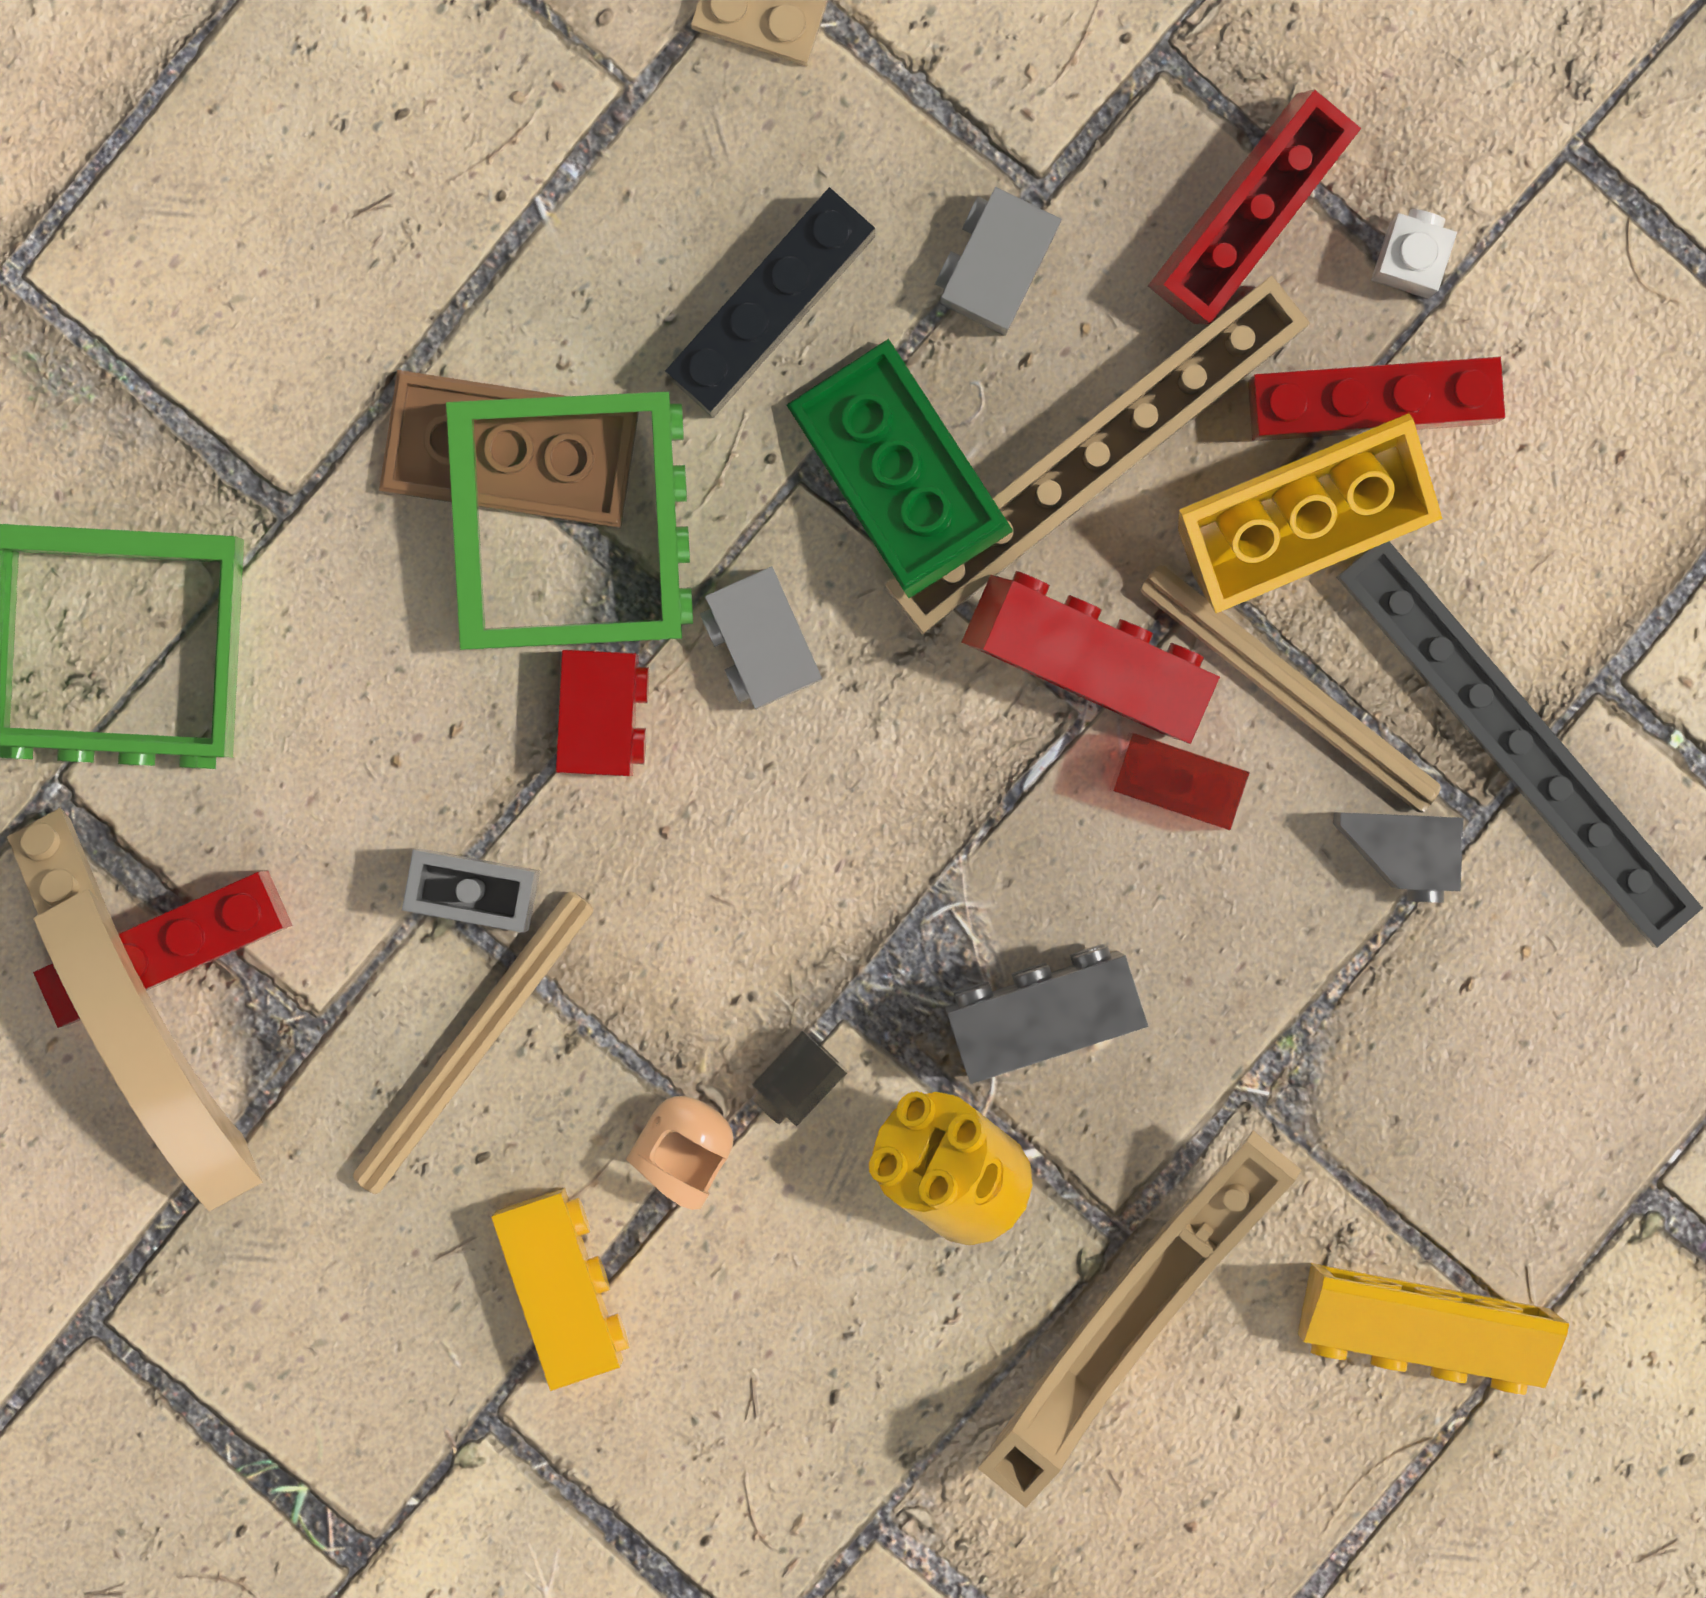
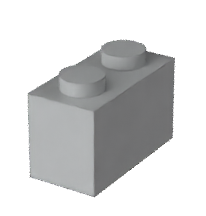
[935,187,1062,336]
[700,566,823,710]
[402,848,540,933]

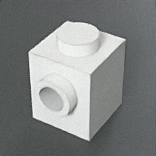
[1371,209,1457,299]

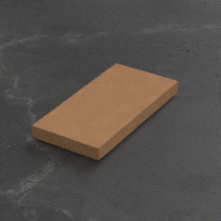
[379,370,639,529]

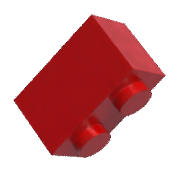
[556,650,649,776]

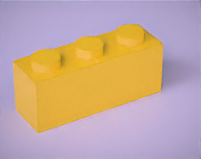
[491,1187,630,1391]

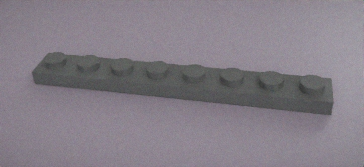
[1336,541,1703,948]

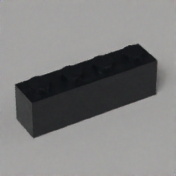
[665,187,875,418]

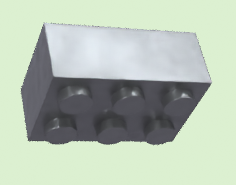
[945,944,1149,1084]

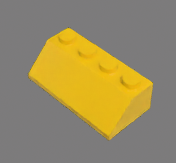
[1178,414,1443,614]
[1297,1263,1569,1395]

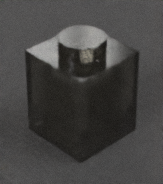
[752,1028,847,1127]

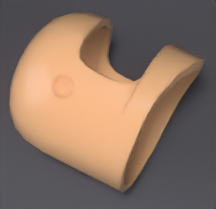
[626,1096,734,1210]

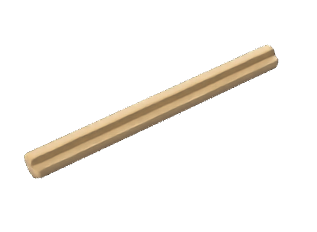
[1140,565,1441,813]
[353,891,593,1195]

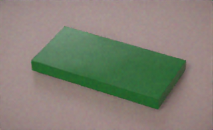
[786,338,1014,598]

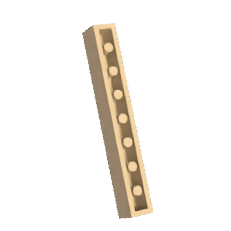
[885,275,1310,635]

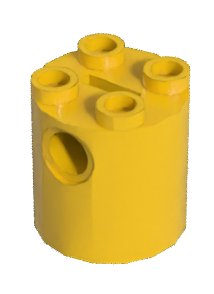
[869,1091,1033,1246]

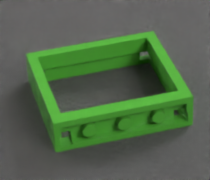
[446,392,693,650]
[0,524,244,769]

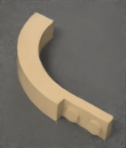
[7,808,263,1212]
[978,1130,1301,1508]

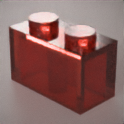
[1109,733,1250,831]

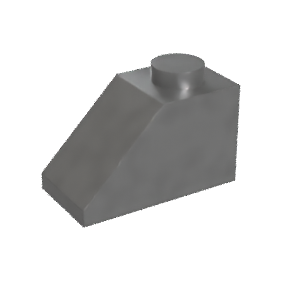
[1333,812,1464,903]

